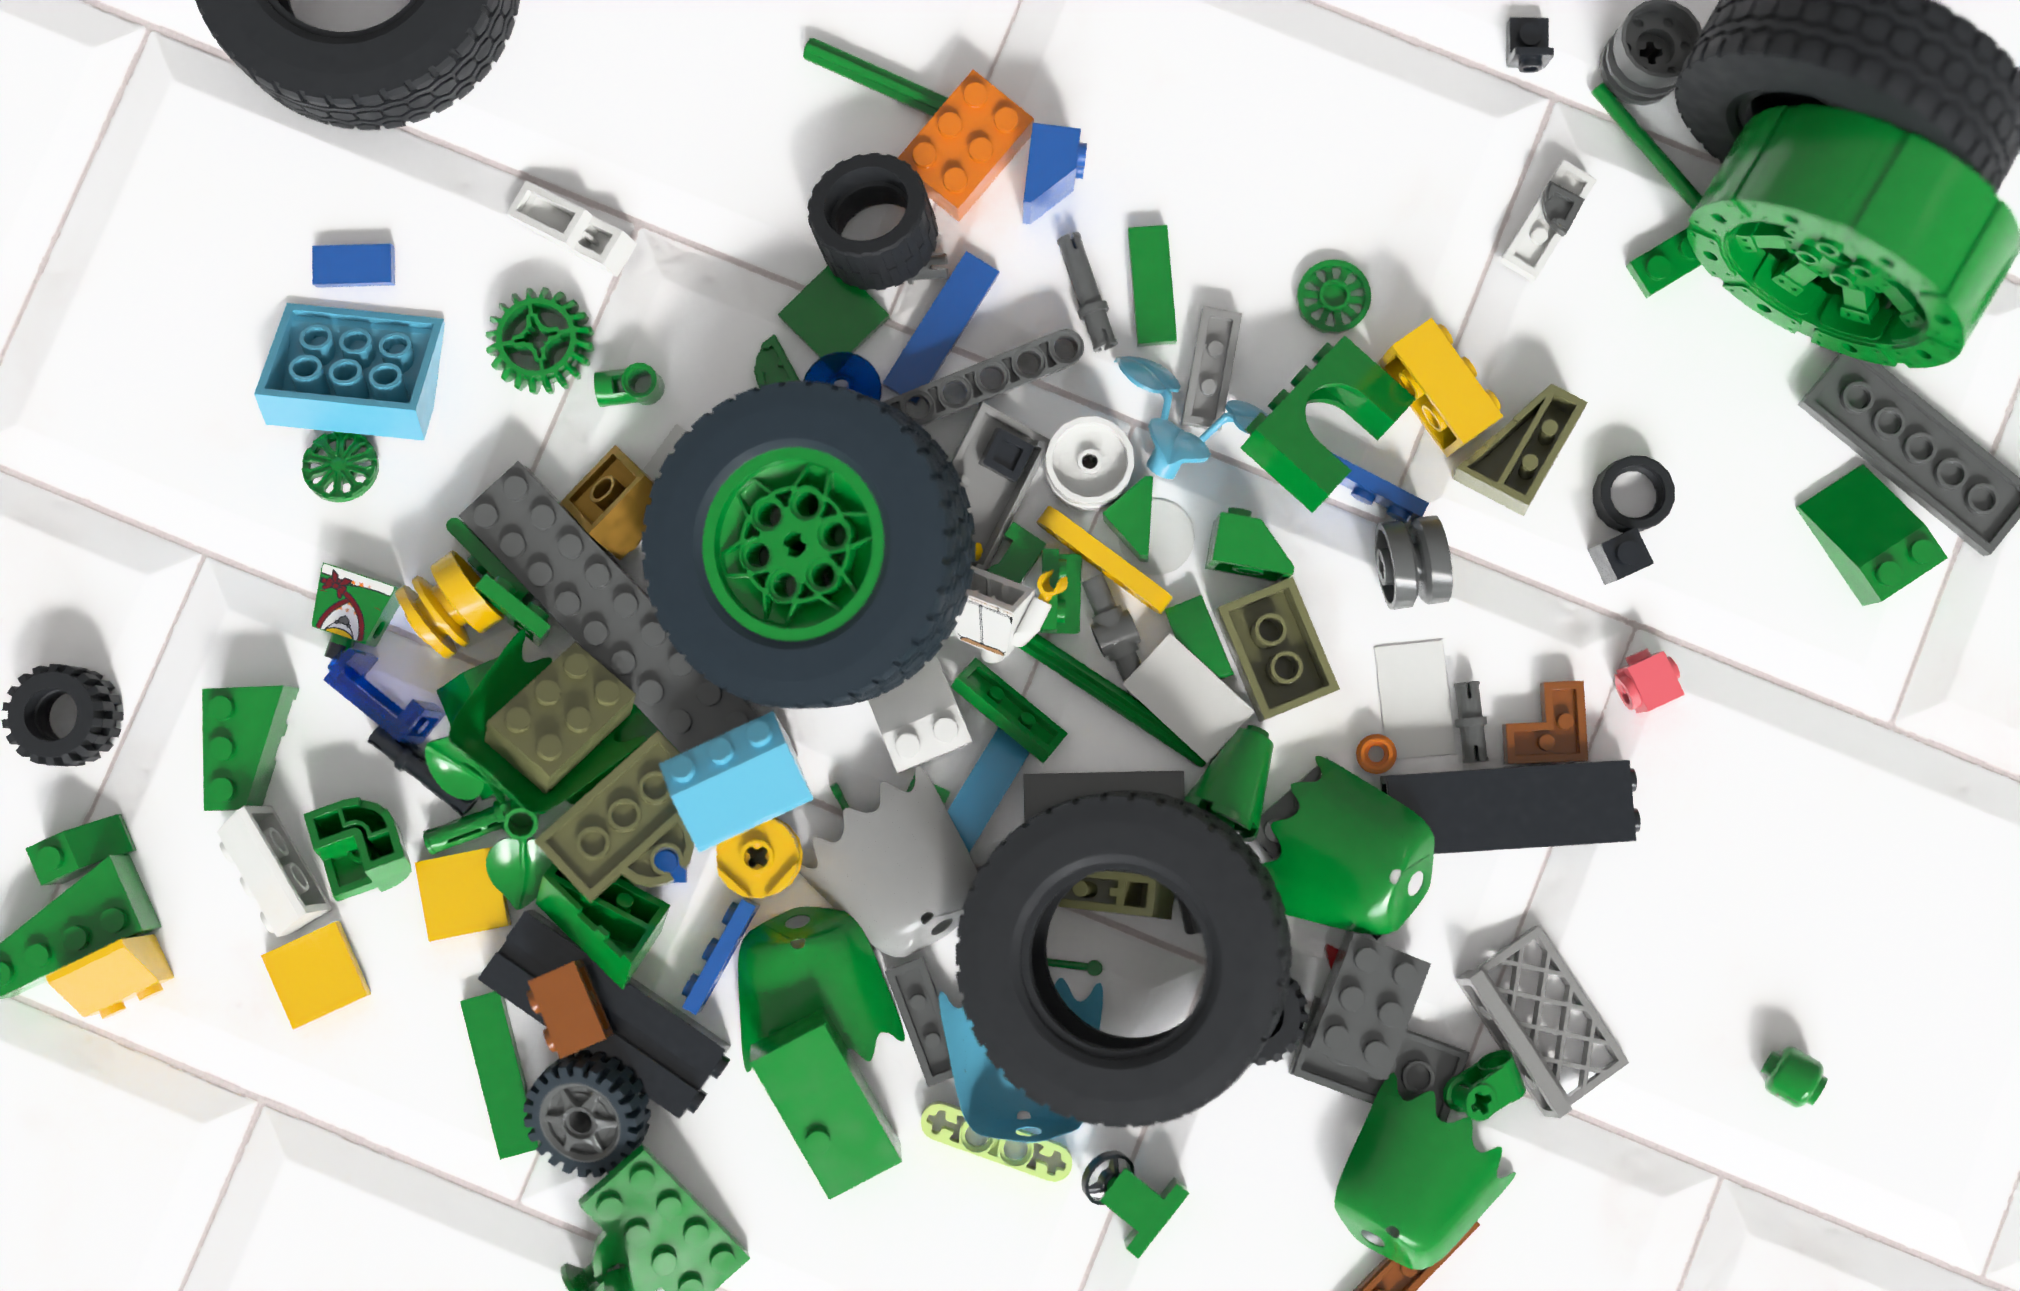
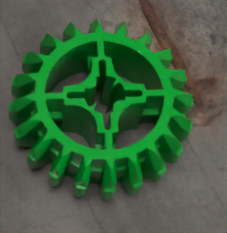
[485,287,595,395]

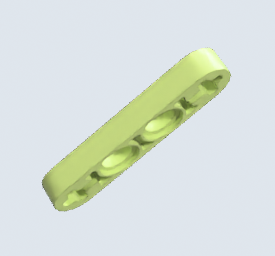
[920,1101,1073,1182]

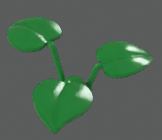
[425,736,624,910]

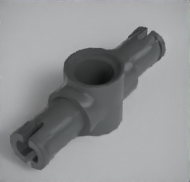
[1082,574,1141,693]

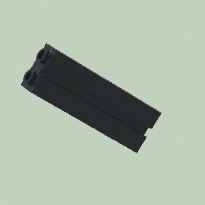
[1380,760,1641,854]
[478,909,731,1119]

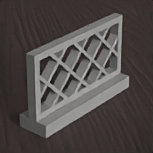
[1455,925,1630,1118]

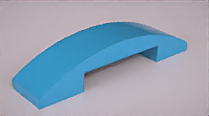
[948,727,1029,853]

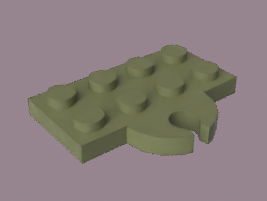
[534,730,694,903]

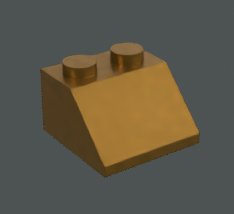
[561,445,654,561]

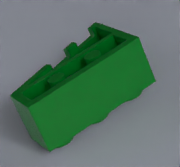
[202,685,300,811]

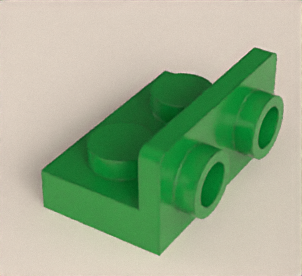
[1040,548,1082,634]

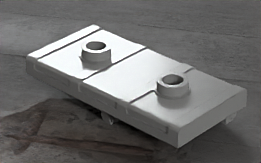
[951,402,1050,571]

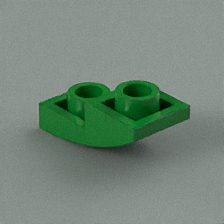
[1165,594,1234,680]

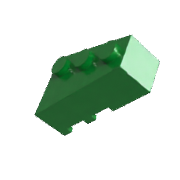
[535,863,671,990]

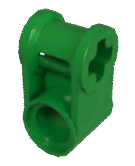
[1443,1050,1526,1121]

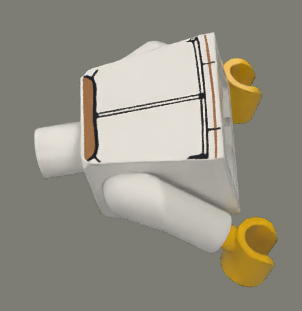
[955,542,1068,663]

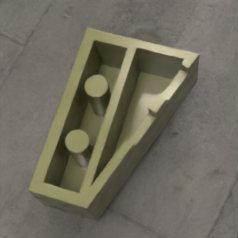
[1453,384,1588,516]

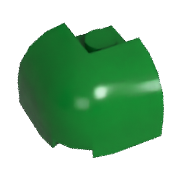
[303,797,412,902]

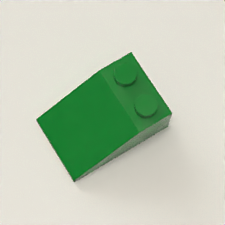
[1795,464,1948,606]

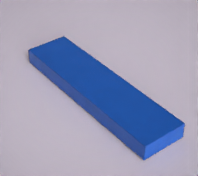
[882,251,1000,406]

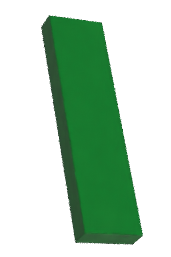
[460,991,541,1160]

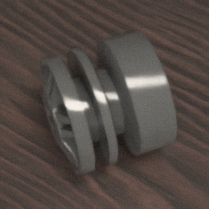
[1599,0,1702,106]

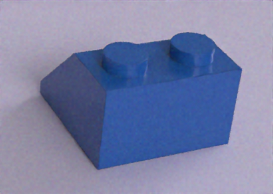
[1022,123,1087,225]

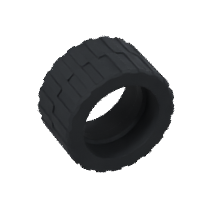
[807,153,938,291]

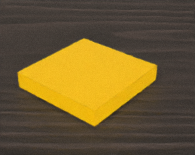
[414,847,512,942]
[261,921,371,1030]

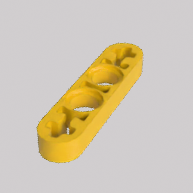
[1036,506,1173,614]

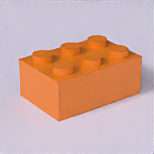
[897,69,1034,222]

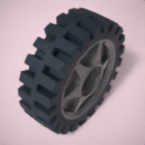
[523,1051,651,1178]

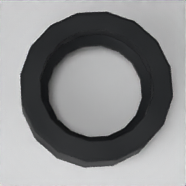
[1593,455,1675,533]

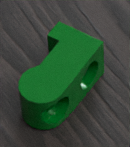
[986,521,1047,584]

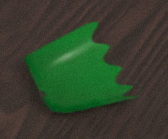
[448,629,646,813]
[1262,756,1434,935]
[738,906,905,1073]
[1334,1073,1516,1270]

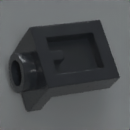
[1506,17,1554,73]

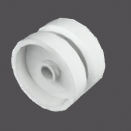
[1045,416,1134,511]

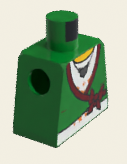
[312,562,400,664]

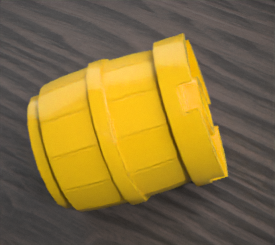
[716,817,803,898]

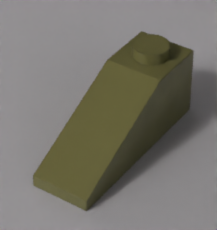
[1058,871,1174,920]

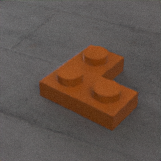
[1502,680,1589,764]

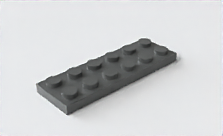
[1797,354,2020,557]

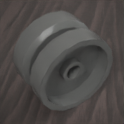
[1375,515,1453,610]

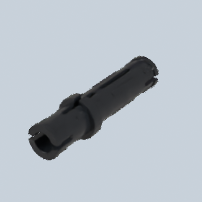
[367,722,479,817]

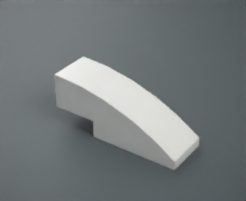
[506,180,637,277]

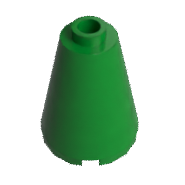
[1183,725,1274,842]

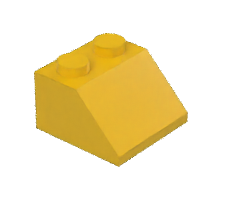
[45,934,175,1019]

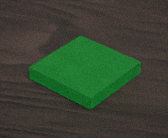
[778,266,890,372]

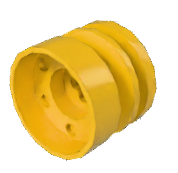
[395,550,504,659]

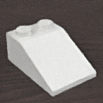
[868,655,973,774]

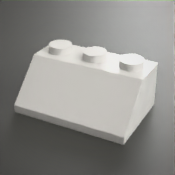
[216,806,332,937]

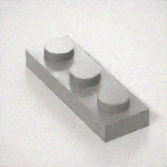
[1181,306,1242,432]

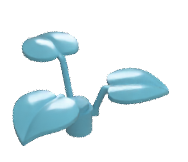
[1114,356,1268,479]

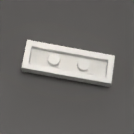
[1499,160,1597,282]

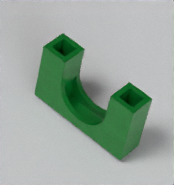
[1240,335,1416,513]

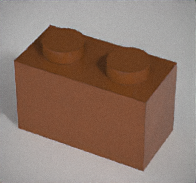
[527,959,614,1059]

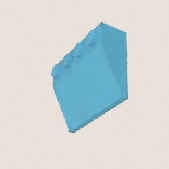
[254,303,445,441]

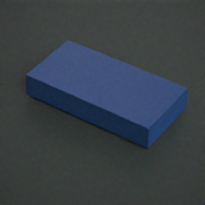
[312,243,395,288]

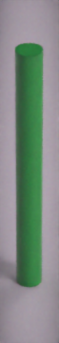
[1591,82,1702,210]

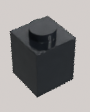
[1588,527,1654,585]

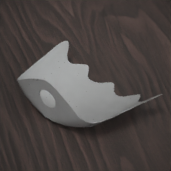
[799,766,978,957]

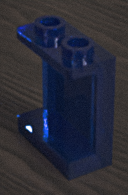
[323,648,446,744]

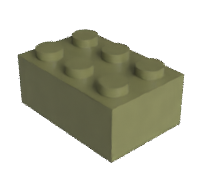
[1213,577,1340,722]
[484,642,636,795]

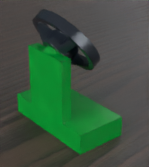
[1081,1150,1190,1259]

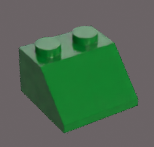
[1205,507,1295,582]

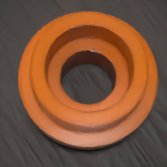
[1356,734,1397,774]

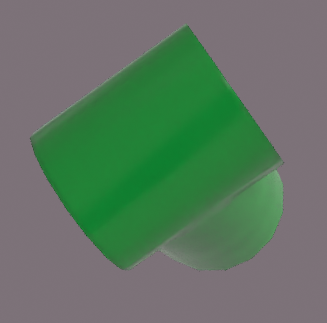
[594,362,665,407]

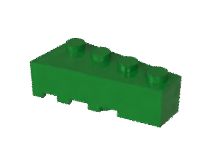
[0,854,162,999]

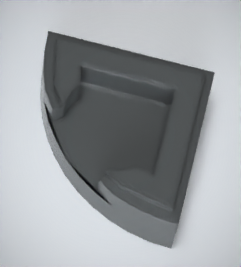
[1542,181,1585,237]

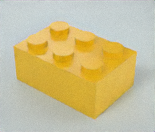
[1378,317,1503,457]

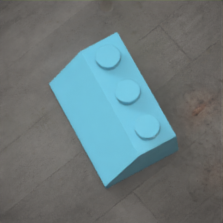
[659,711,814,853]

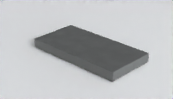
[1023,770,1185,823]
[1288,996,1470,1122]

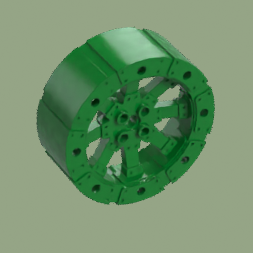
[1687,105,2020,368]

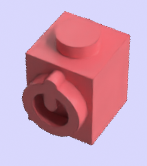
[1614,648,1685,713]

